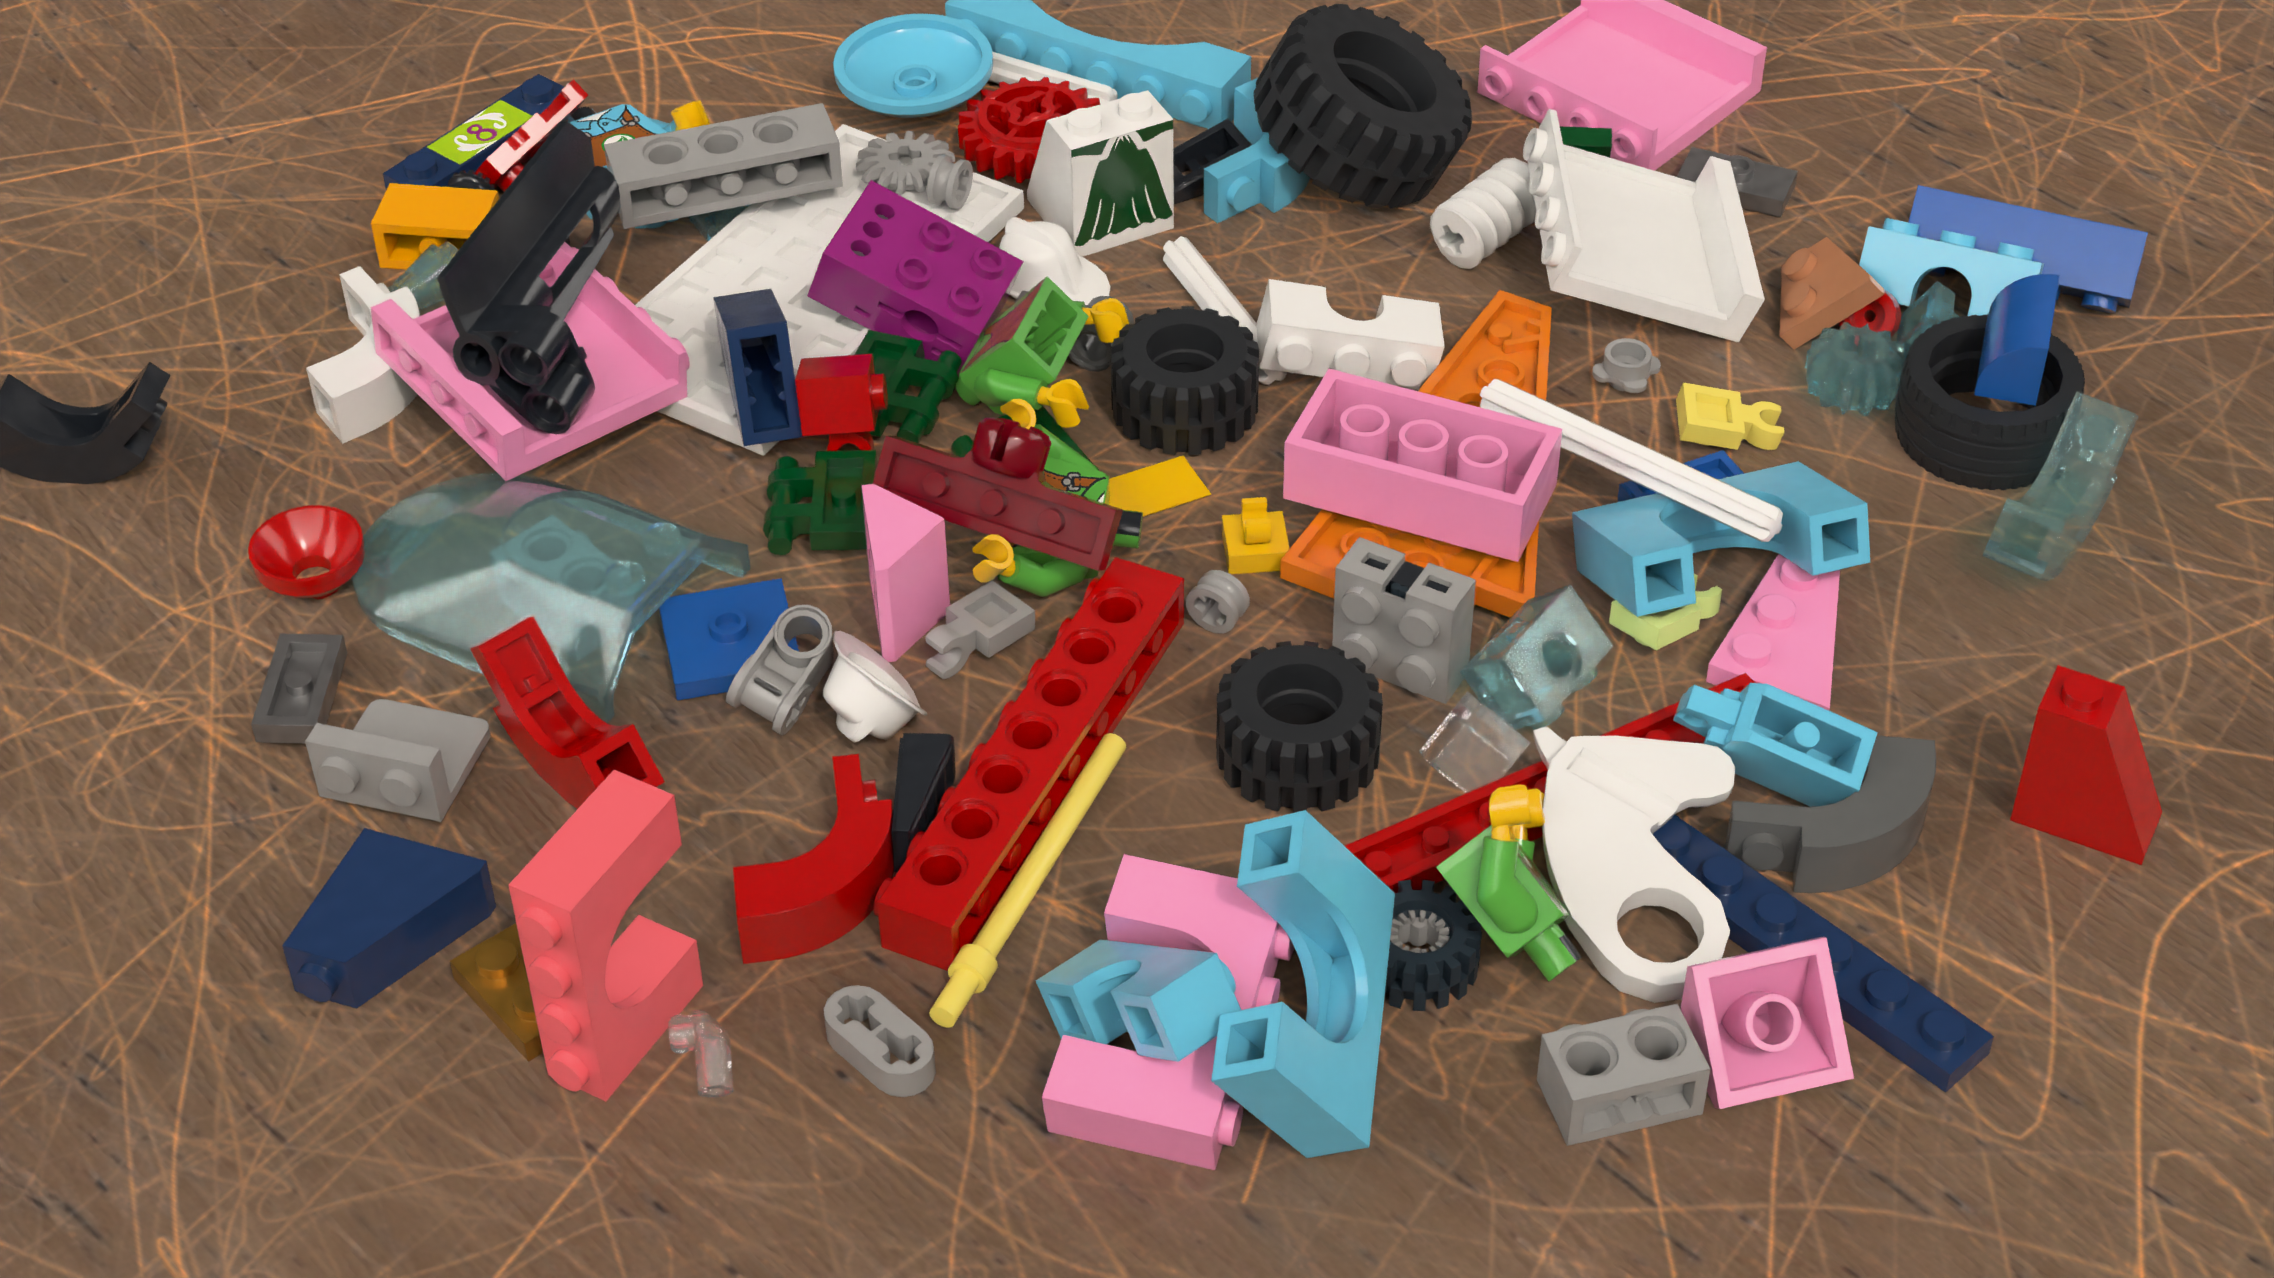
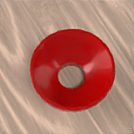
[248,505,365,600]

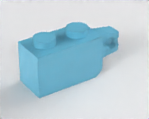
[1673,683,1878,807]

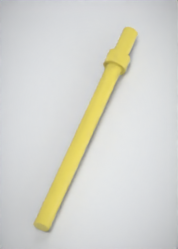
[929,733,1126,1028]

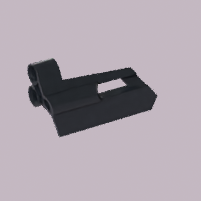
[437,121,620,434]

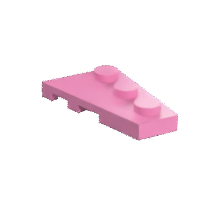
[1706,554,1840,711]

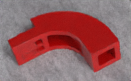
[470,615,665,809]
[733,754,894,964]

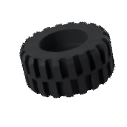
[1254,4,1472,209]

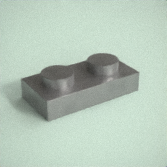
[251,633,347,744]

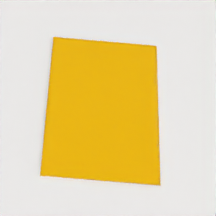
[1109,456,1212,517]

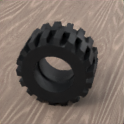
[1111,306,1259,455]
[1216,641,1383,813]

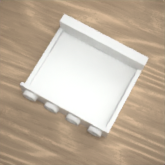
[1523,109,1765,342]

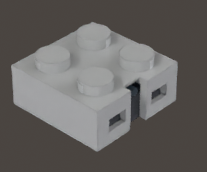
[1332,537,1476,704]

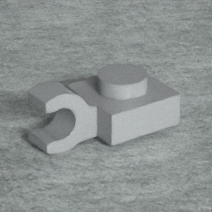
[925,580,1035,679]

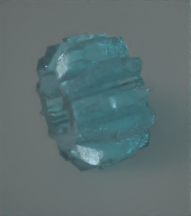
[1805,322,1906,417]

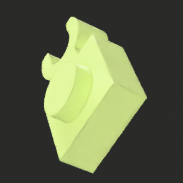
[1609,574,1722,650]

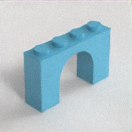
[1572,461,1870,617]
[1211,810,1395,1158]

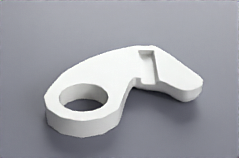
[1533,726,1735,1003]

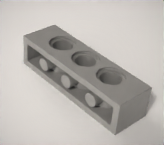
[604,103,843,229]

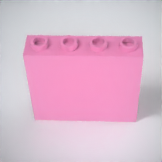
[1477,0,1767,171]
[371,242,690,481]

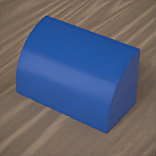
[1974,274,2060,406]

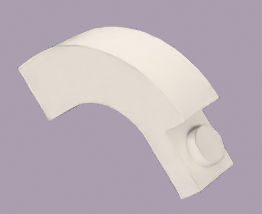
[307,266,420,444]

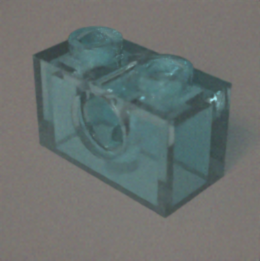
[1460,584,1613,733]

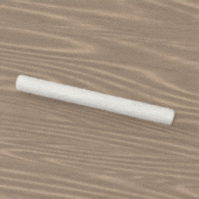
[1480,379,1783,542]

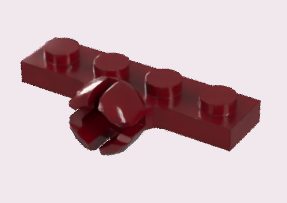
[872,418,1123,571]

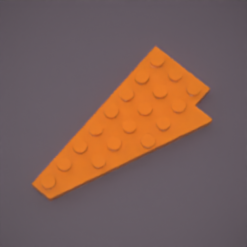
[1280,290,1552,625]

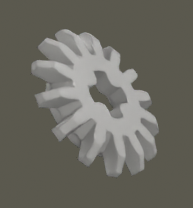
[856,131,955,194]

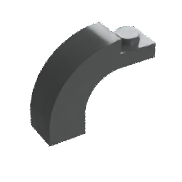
[1725,736,1936,893]

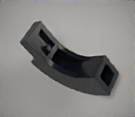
[0,362,170,484]

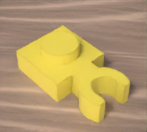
[1676,382,1784,450]

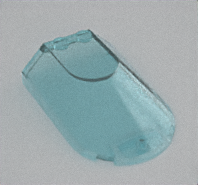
[352,473,751,723]

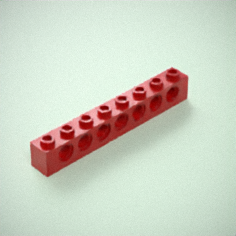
[874,557,1184,971]

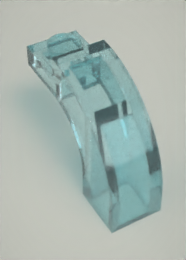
[1982,391,2139,581]

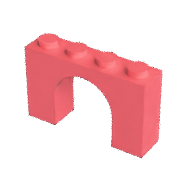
[508,770,703,1102]

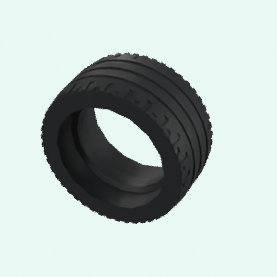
[1895,315,2085,490]

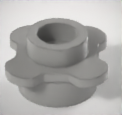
[1592,338,1661,393]

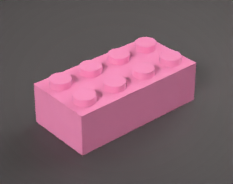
[1283,369,1562,562]

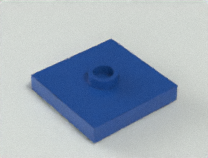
[658,578,799,701]

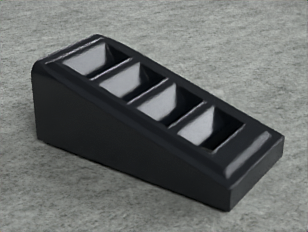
[1173,118,1252,204]
[892,733,956,872]

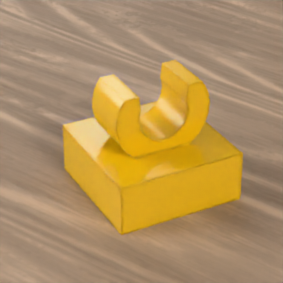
[1222,497,1290,575]

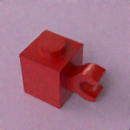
[795,354,888,451]

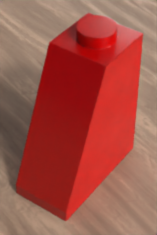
[2010,665,2162,865]

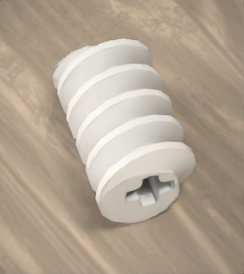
[1430,158,1536,269]

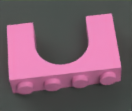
[1042,854,1294,1170]

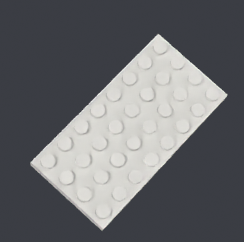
[635,124,1024,456]

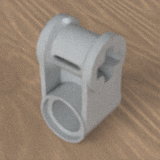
[726,605,834,736]

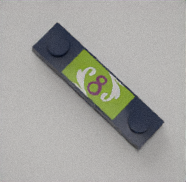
[383,74,564,190]

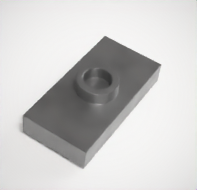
[1677,147,1798,217]

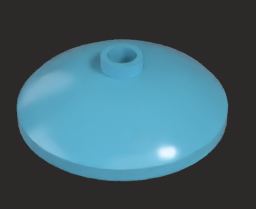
[833,14,993,118]

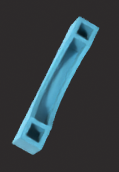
[945,0,1251,129]

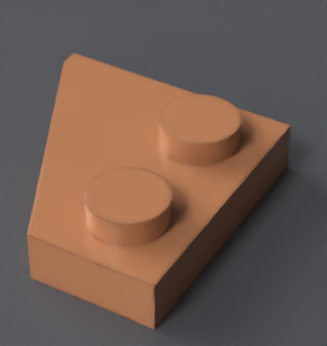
[1780,237,1884,350]

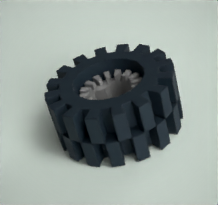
[1385,880,1482,1011]

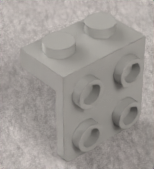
[305,699,491,822]

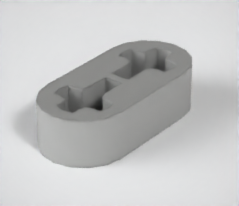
[824,985,936,1097]

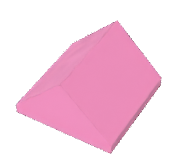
[861,484,950,662]
[1680,937,1854,1109]

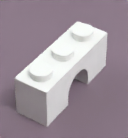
[1256,279,1445,390]

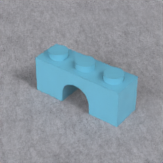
[1859,218,2044,316]
[1036,939,1241,1062]

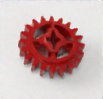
[958,77,1100,183]

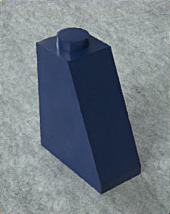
[713,289,803,446]
[282,828,496,1009]

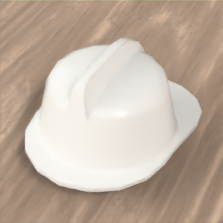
[999,217,1111,305]
[823,631,927,742]

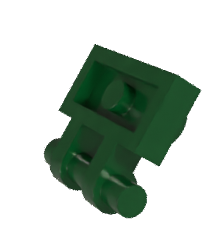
[854,330,962,443]
[763,450,877,555]

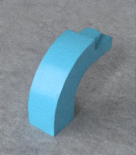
[1204,78,1310,223]

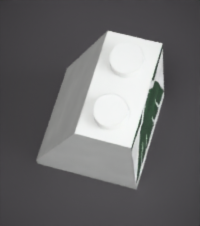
[1027,90,1174,257]

